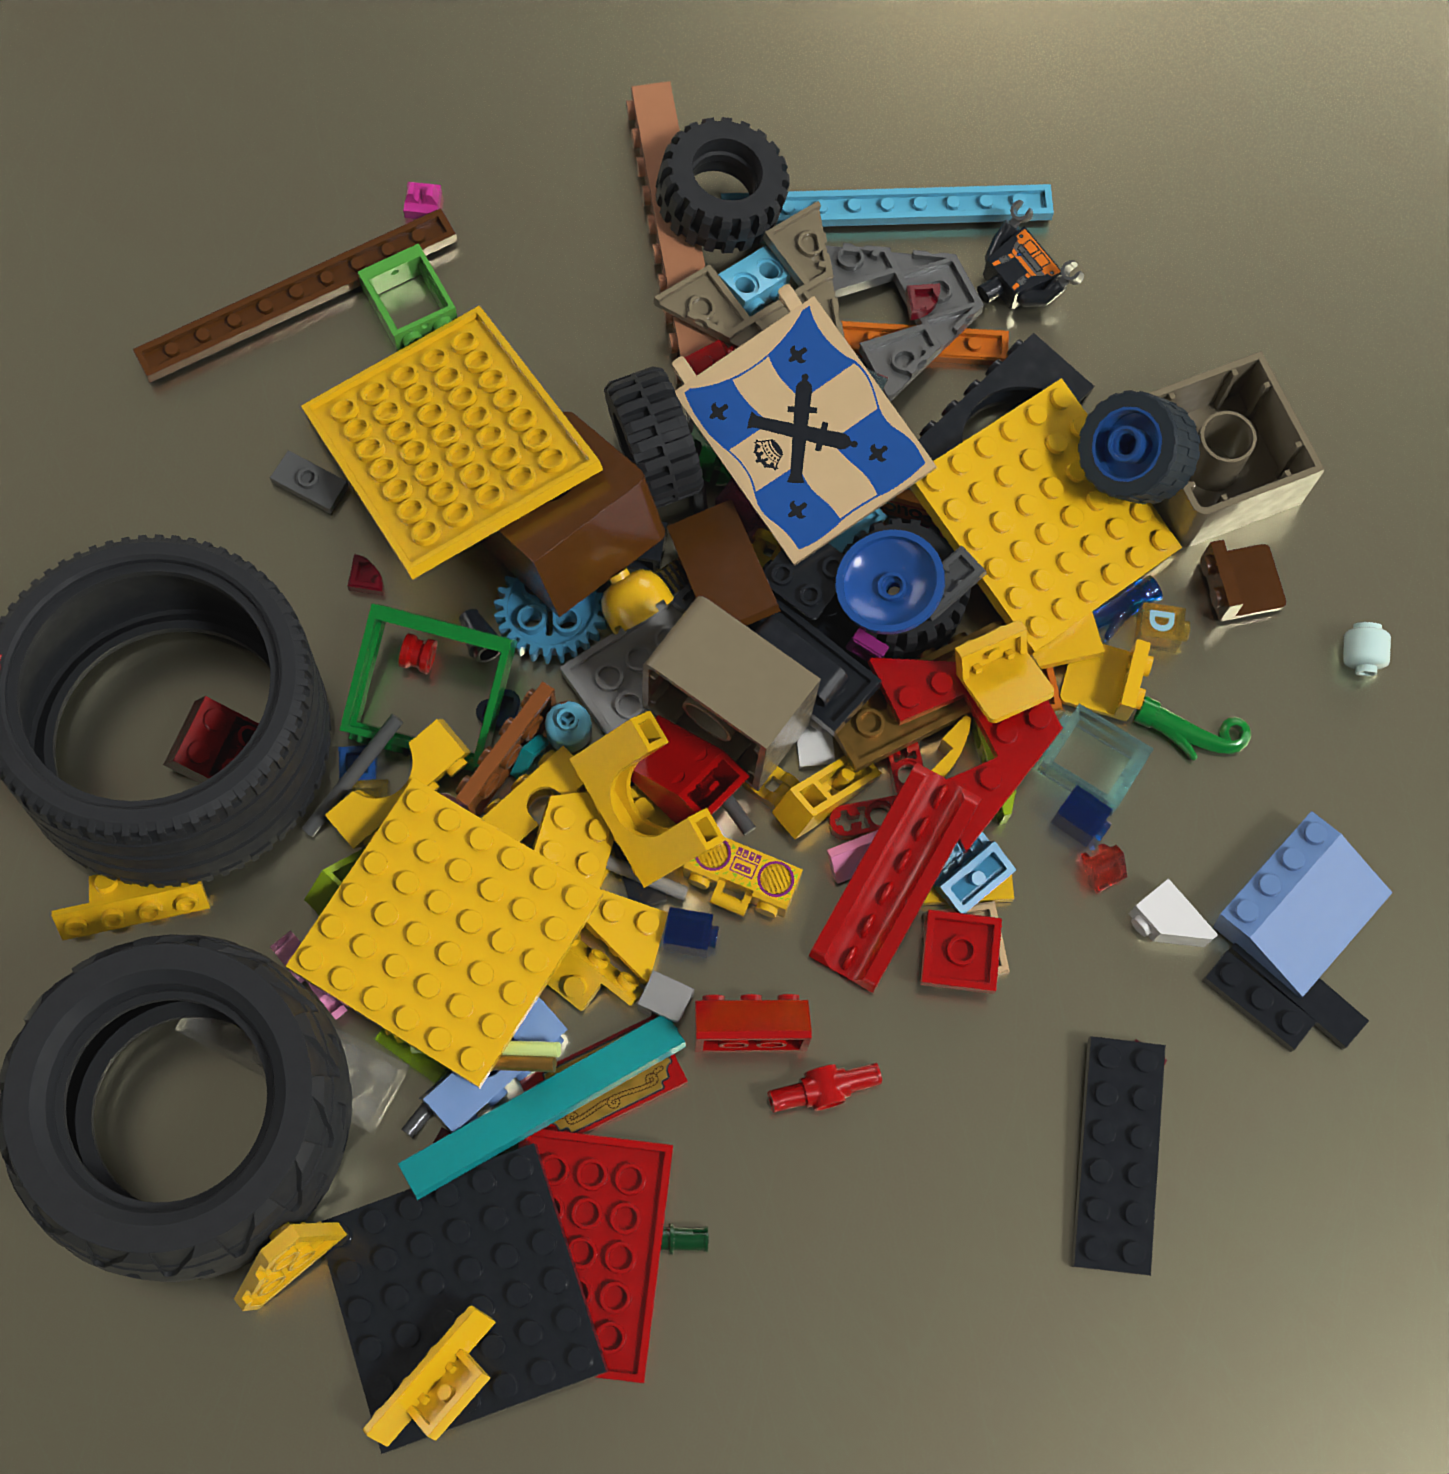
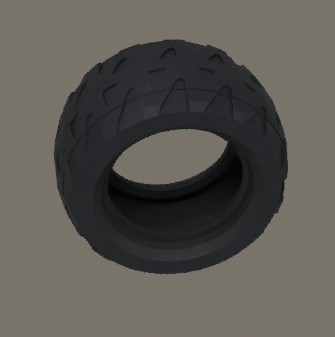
[0,934,352,1282]

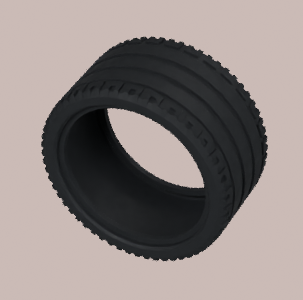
[0,534,331,888]

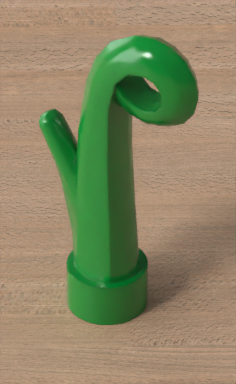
[1133,695,1251,761]

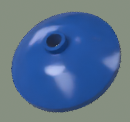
[836,530,945,634]

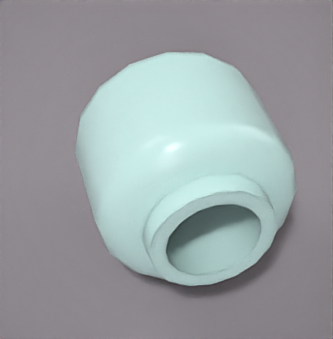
[1343,622,1391,676]

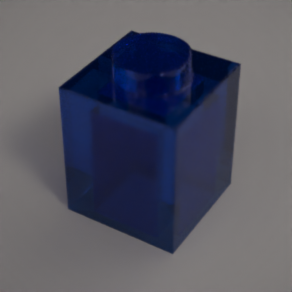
[1051,785,1113,847]
[663,907,719,958]

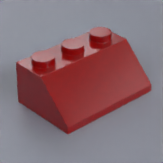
[695,994,812,1052]

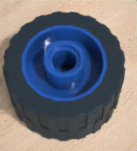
[1078,390,1200,504]

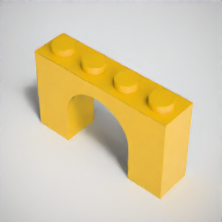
[569,710,726,888]

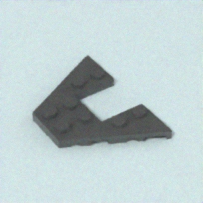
[826,243,984,402]

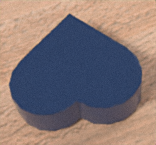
[476,689,521,731]

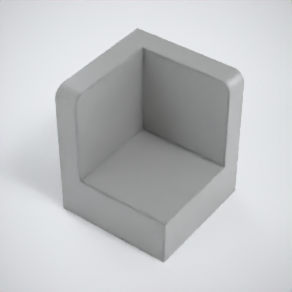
[637,970,694,1023]

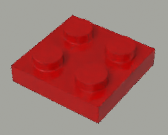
[920,909,1002,994]

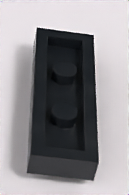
[1202,950,1316,1052]

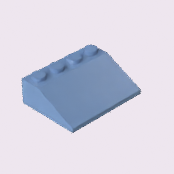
[1213,811,1392,999]

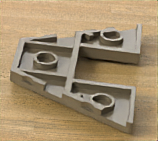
[653,201,844,349]

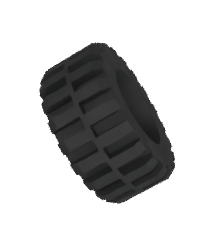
[655,117,790,254]
[604,366,704,508]
[835,518,971,659]

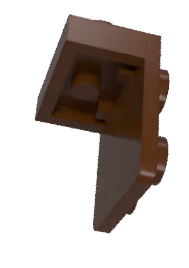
[1200,540,1286,622]

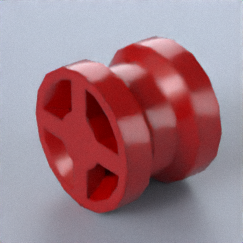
[398,633,437,674]

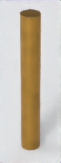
[441,1055,557,1072]

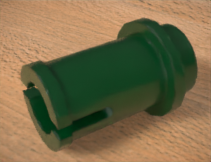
[661,1223,709,1255]

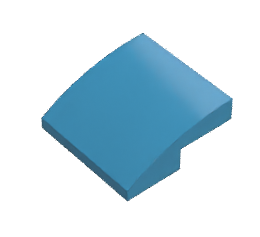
[933,832,1016,914]

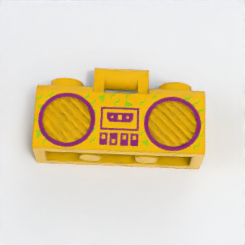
[683,837,803,918]

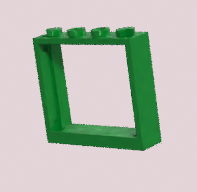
[339,603,517,772]

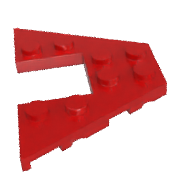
[868,657,1063,854]

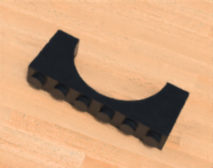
[918,333,1095,461]

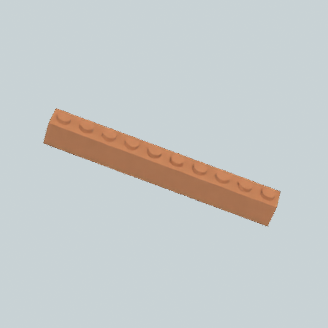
[626,81,719,385]

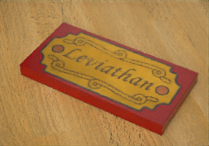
[519,1014,688,1134]

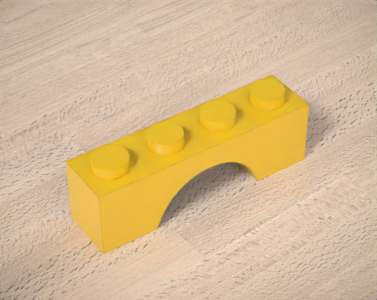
[325,719,471,849]

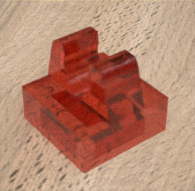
[1081,843,1128,894]

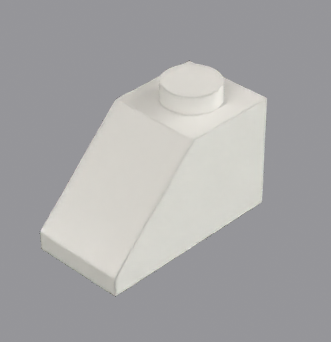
[1128,878,1218,947]

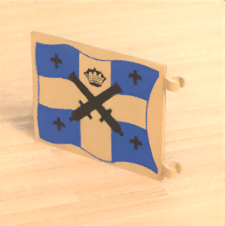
[672,284,937,566]

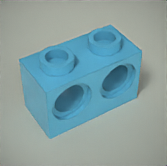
[718,246,791,317]

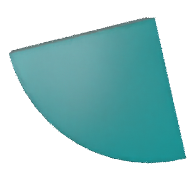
[510,734,549,779]

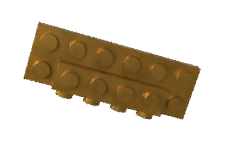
[834,618,1044,773]

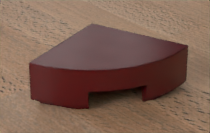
[905,283,940,320]
[347,554,384,596]

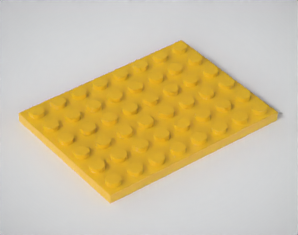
[301,305,603,580]

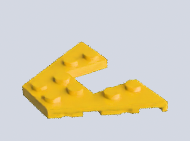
[533,785,676,985]

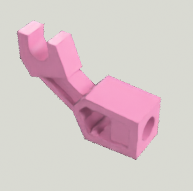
[270,930,348,1020]

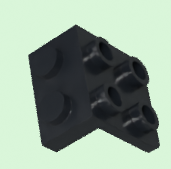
[762,543,844,620]

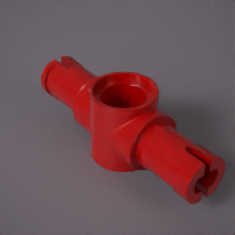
[767,1063,882,1113]

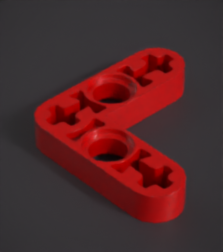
[829,742,923,841]

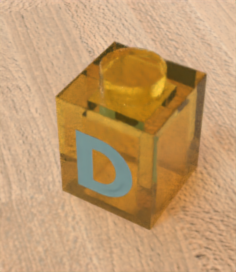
[1134,602,1190,653]

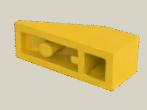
[772,756,882,840]

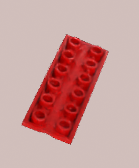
[809,763,982,993]

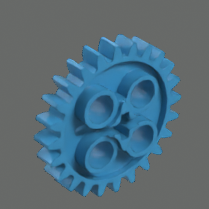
[494,576,607,664]

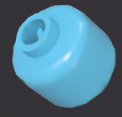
[544,701,592,753]

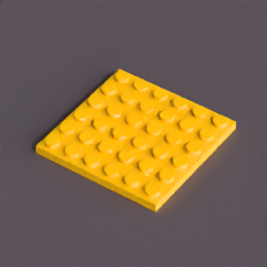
[909,378,1182,655]
[285,778,604,1089]

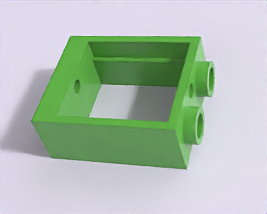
[358,243,457,351]

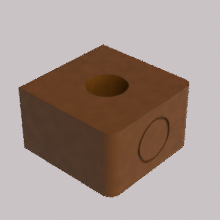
[480,411,665,617]

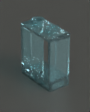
[1037,703,1154,817]

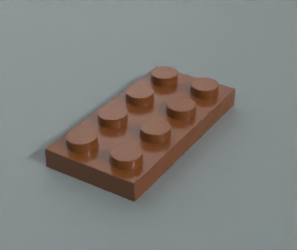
[455,681,557,817]

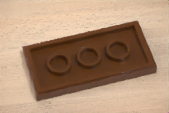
[667,499,781,626]

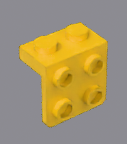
[955,619,1054,723]
[1060,639,1154,722]

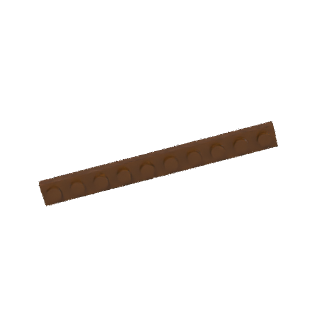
[133,208,457,383]

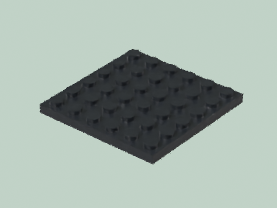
[321,1143,609,1454]

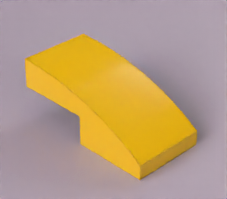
[931,714,971,779]

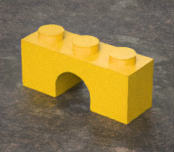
[482,746,587,846]

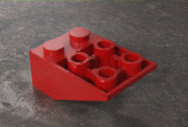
[163,696,259,783]
[631,715,750,825]

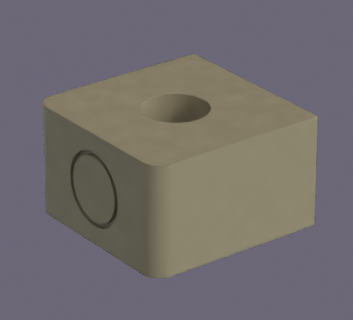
[1149,351,1325,547]
[642,596,821,791]

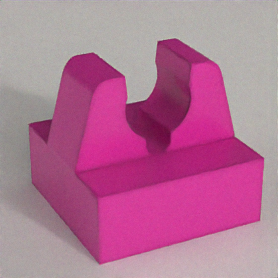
[403,182,442,219]

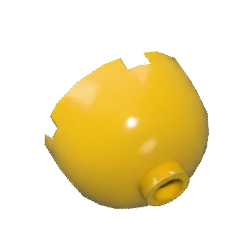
[601,567,674,635]

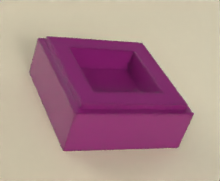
[845,628,889,663]

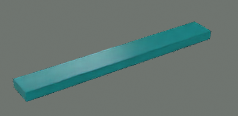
[398,1016,686,1200]

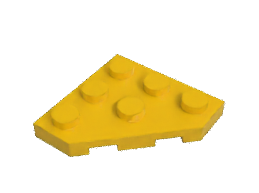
[234,1221,347,1311]

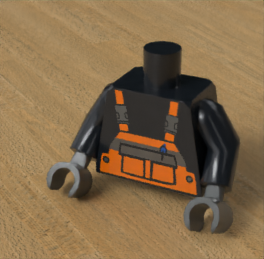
[977,200,1084,309]

